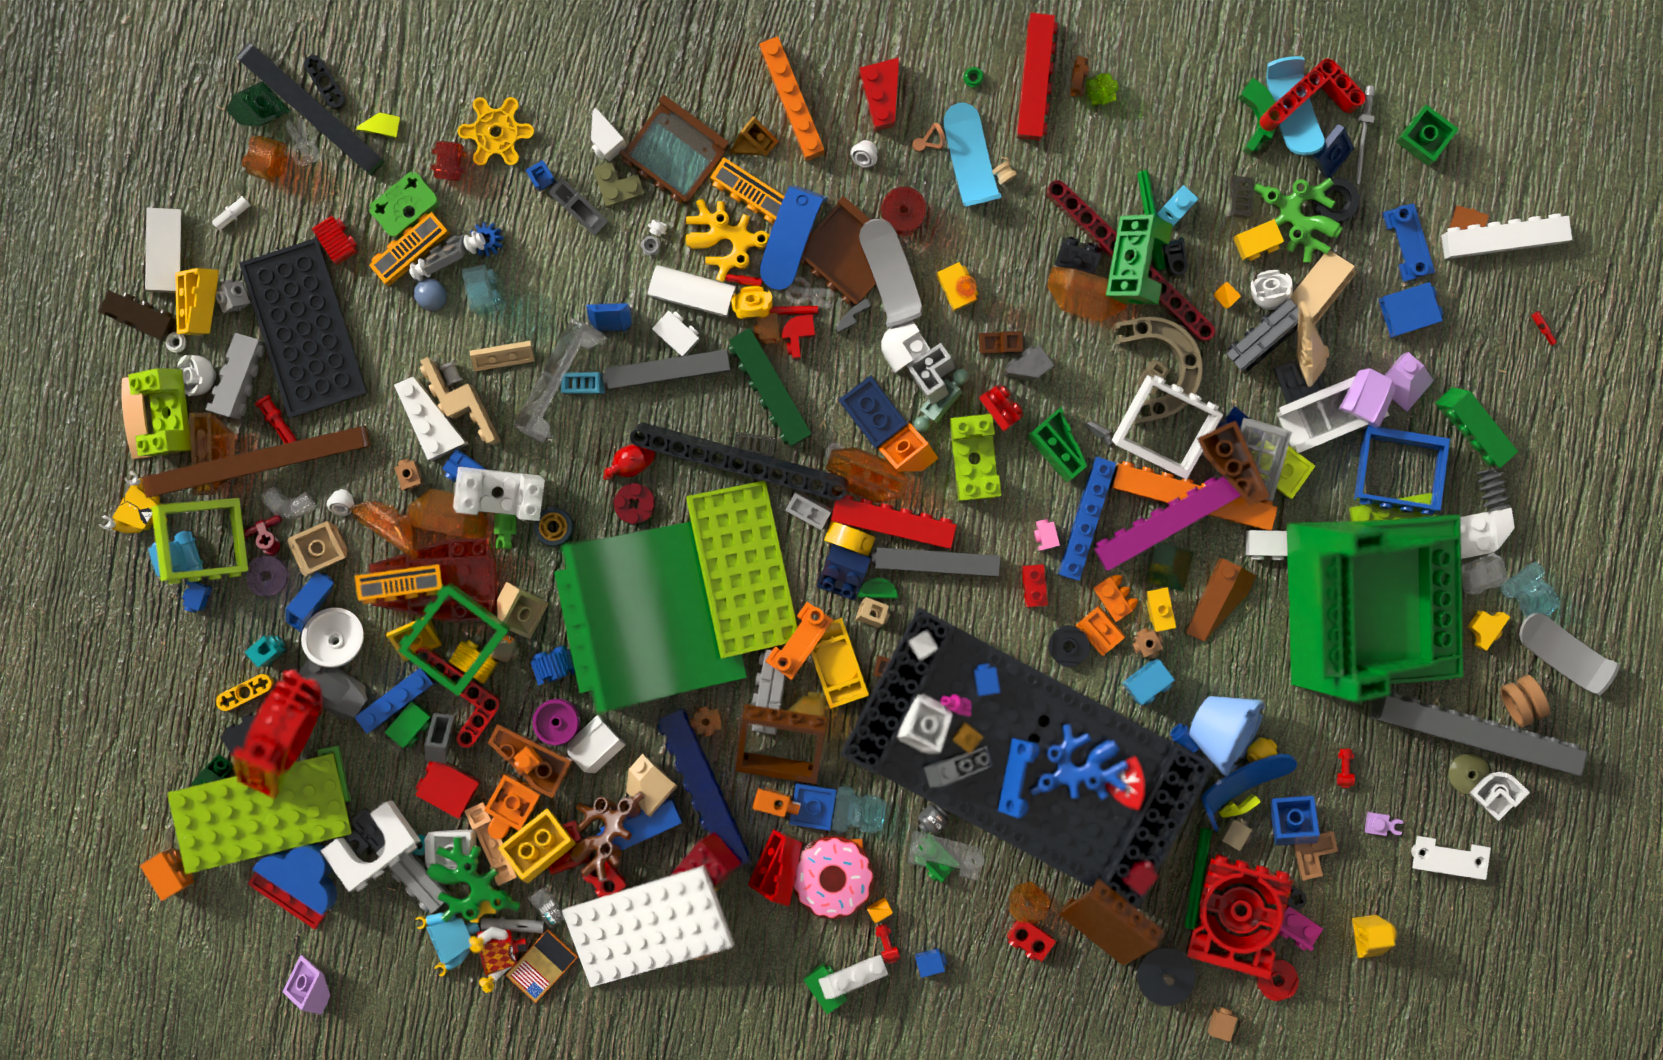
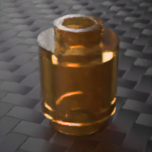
[955,276,977,299]

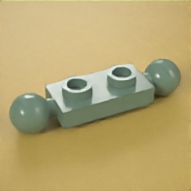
[914,369,969,433]

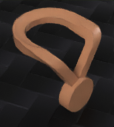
[912,123,946,152]

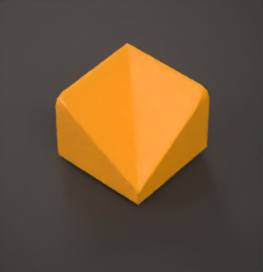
[1213,282,1241,309]
[867,898,893,923]

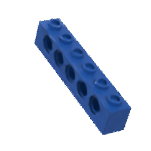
[1057,457,1116,581]

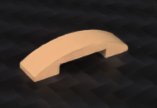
[122,377,154,459]
[464,802,517,886]

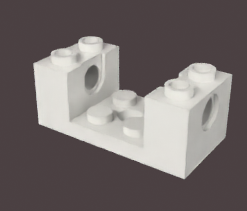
[453,467,545,521]

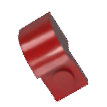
[782,314,815,360]

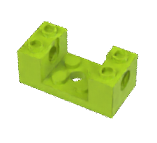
[128,368,192,456]
[949,414,1001,501]

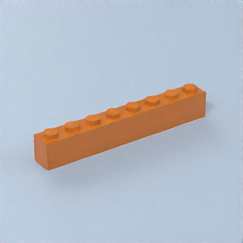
[1110,461,1278,531]

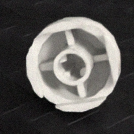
[1251,270,1293,310]
[177,355,216,396]

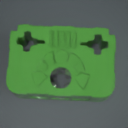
[369,172,440,239]

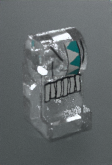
[528,886,565,928]

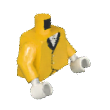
[99,471,168,534]

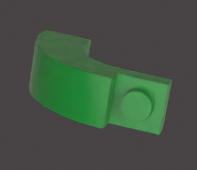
[1238,78,1276,155]

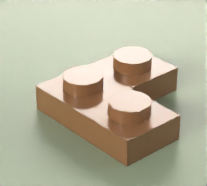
[1293,830,1338,880]

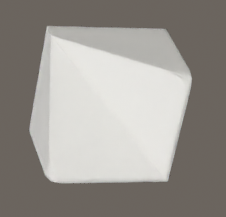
[909,631,938,660]

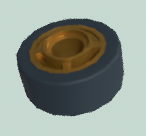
[534,507,574,546]

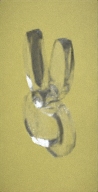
[286,117,319,166]
[785,277,834,308]

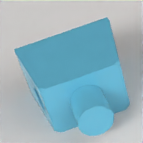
[1157,185,1198,227]

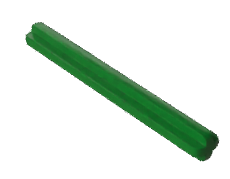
[1137,170,1166,271]
[1185,828,1212,929]

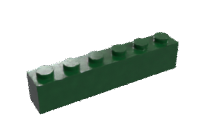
[728,328,812,447]

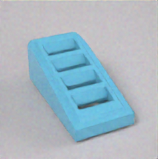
[561,372,605,394]

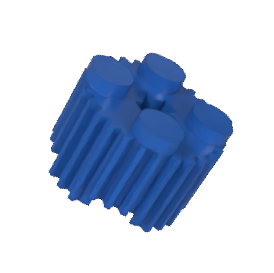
[530,645,575,686]

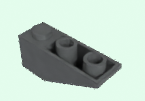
[924,746,993,787]

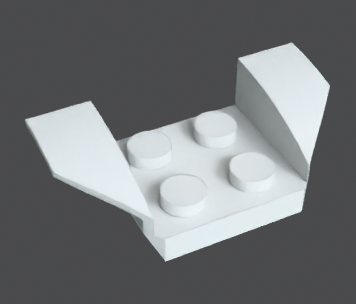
[1461,508,1515,559]

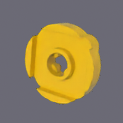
[731,286,773,319]

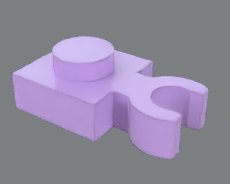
[1364,812,1403,836]

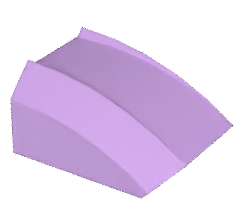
[1339,368,1395,428]

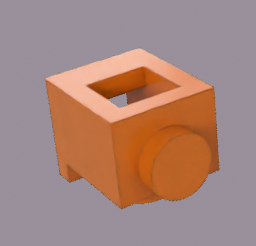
[514,745,543,774]

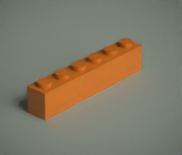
[759,36,824,162]

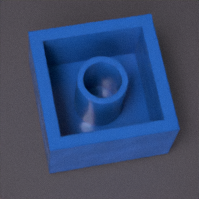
[1270,796,1319,846]

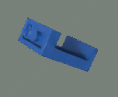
[1378,282,1443,338]

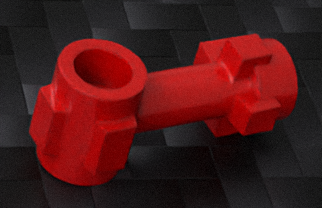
[1337,748,1355,788]
[875,924,900,964]

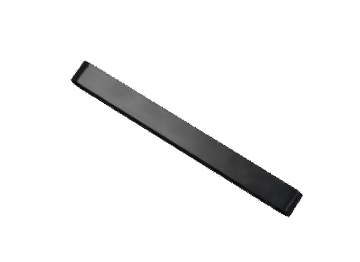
[630,423,849,500]

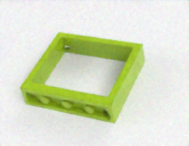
[151,498,248,584]

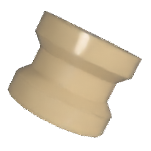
[992,160,1017,185]

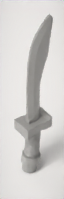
[1357,86,1375,185]

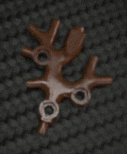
[570,791,645,882]

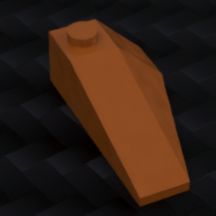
[1185,558,1256,641]

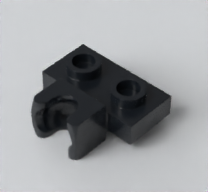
[345,807,385,855]

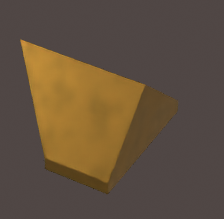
[729,116,778,157]

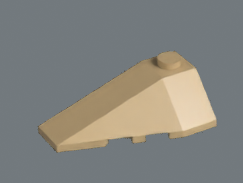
[1296,301,1329,387]

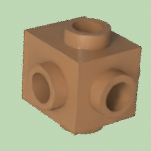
[1132,628,1164,659]

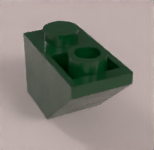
[191,754,234,787]

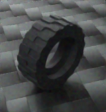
[1312,177,1360,223]

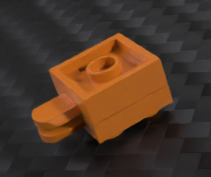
[484,773,543,839]

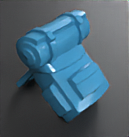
[148,531,204,576]

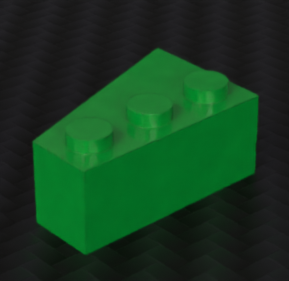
[1026,407,1087,483]

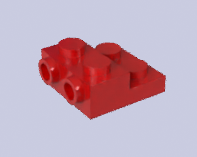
[979,383,1024,431]

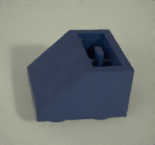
[817,544,871,601]

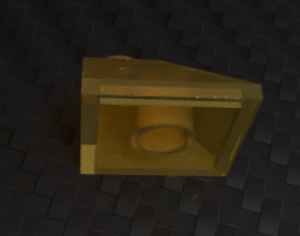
[786,692,824,716]

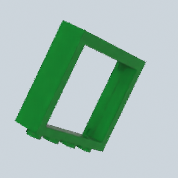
[398,583,511,696]

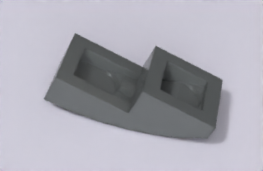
[836,299,871,334]

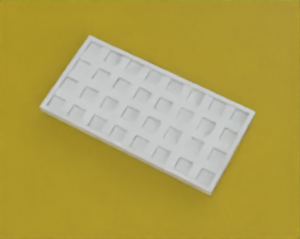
[562,866,734,987]

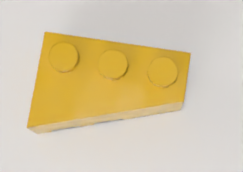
[175,268,219,336]

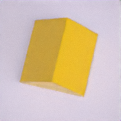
[386,618,442,662]

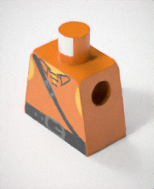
[752,785,801,817]

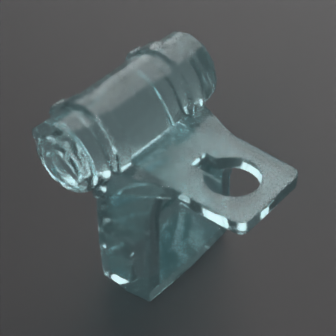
[1500,561,1560,618]
[832,786,886,833]

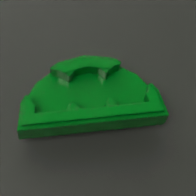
[858,577,898,598]

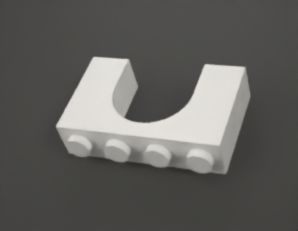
[321,800,421,892]

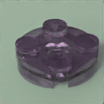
[246,556,289,596]

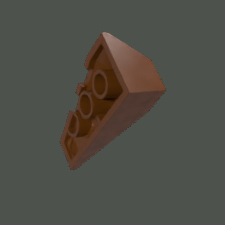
[1197,421,1270,506]

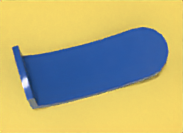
[760,185,828,290]
[1201,754,1297,832]

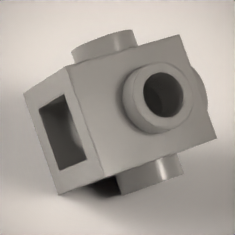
[216,279,250,313]

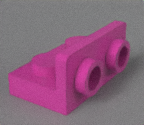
[1278,905,1323,951]

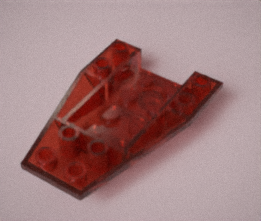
[369,538,498,622]

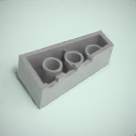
[205,333,265,420]

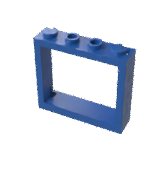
[1354,425,1450,516]

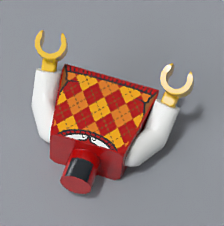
[469,927,527,993]

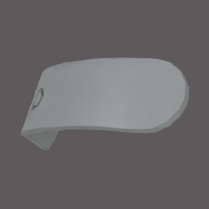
[859,219,923,327]
[1519,613,1620,696]

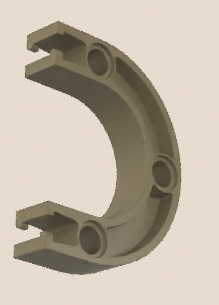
[1113,317,1202,425]

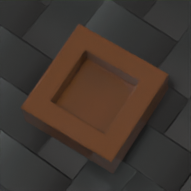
[873,655,891,677]

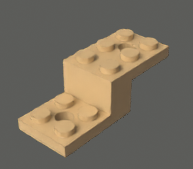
[420,357,501,445]

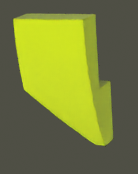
[356,112,400,138]
[1218,794,1261,817]

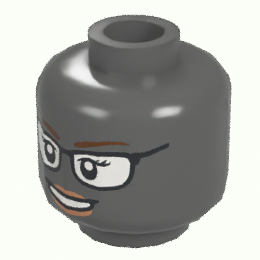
[918,804,949,835]

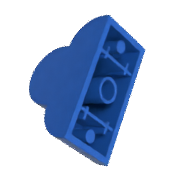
[253,842,337,915]

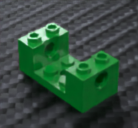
[1106,215,1173,304]

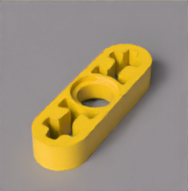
[216,674,274,711]

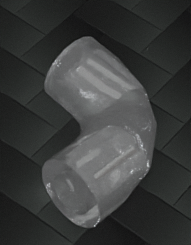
[260,486,317,519]

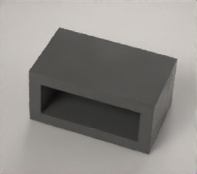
[425,713,454,763]

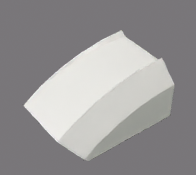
[898,694,953,754]
[567,714,626,773]
[424,830,477,871]

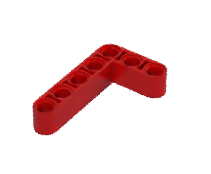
[1259,58,1366,131]
[415,647,501,748]

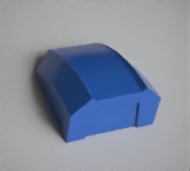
[586,303,632,334]

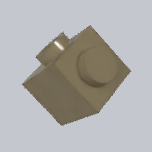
[1219,817,1252,851]

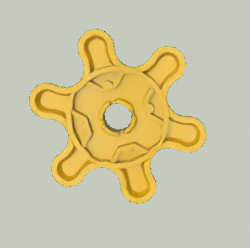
[457,97,534,166]

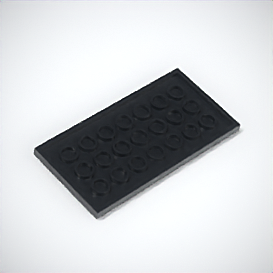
[239,238,368,419]

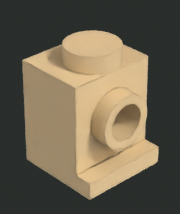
[855,597,889,628]

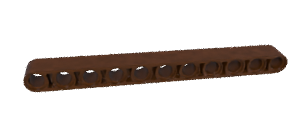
[141,426,371,498]

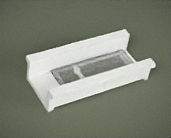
[1276,376,1389,453]

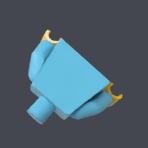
[415,912,480,977]

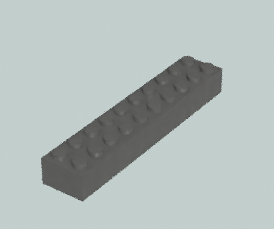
[1370,693,1588,776]

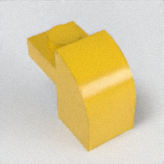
[824,521,875,556]

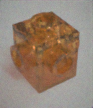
[691,706,722,737]

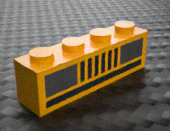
[710,157,784,225]
[369,212,451,286]
[355,565,442,604]

